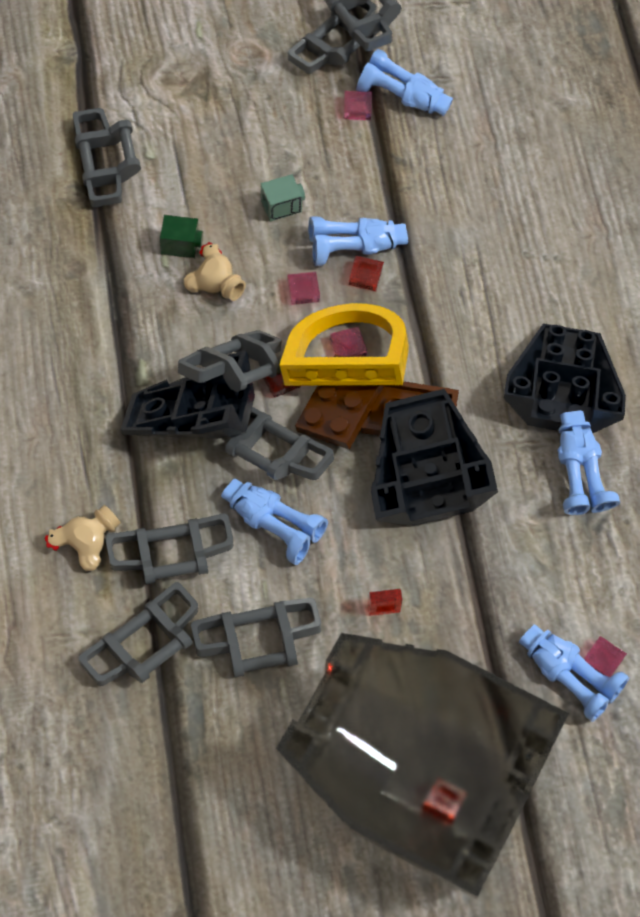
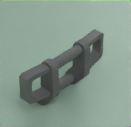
[288,0,379,74]
[324,0,402,51]
[73,108,141,207]
[178,330,282,392]
[225,407,334,480]
[105,513,234,585]
[79,582,198,686]
[191,598,321,678]

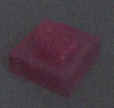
[330,327,367,357]

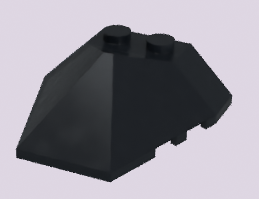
[120,350,255,439]
[371,389,498,526]

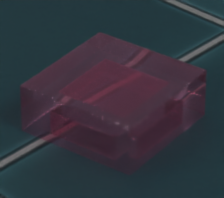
[344,91,372,121]
[287,272,320,305]
[584,636,627,677]

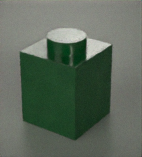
[160,215,203,258]

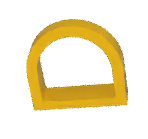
[280,303,409,386]

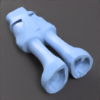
[356,49,453,116]
[308,216,408,266]
[557,410,620,515]
[221,479,328,565]
[519,624,629,722]

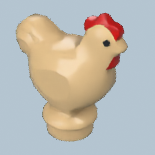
[184,242,246,301]
[44,505,121,571]

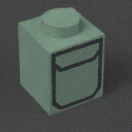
[260,174,305,222]

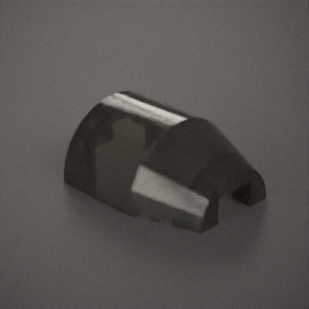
[276,633,569,900]

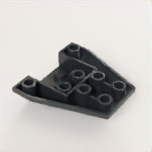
[504,323,626,433]

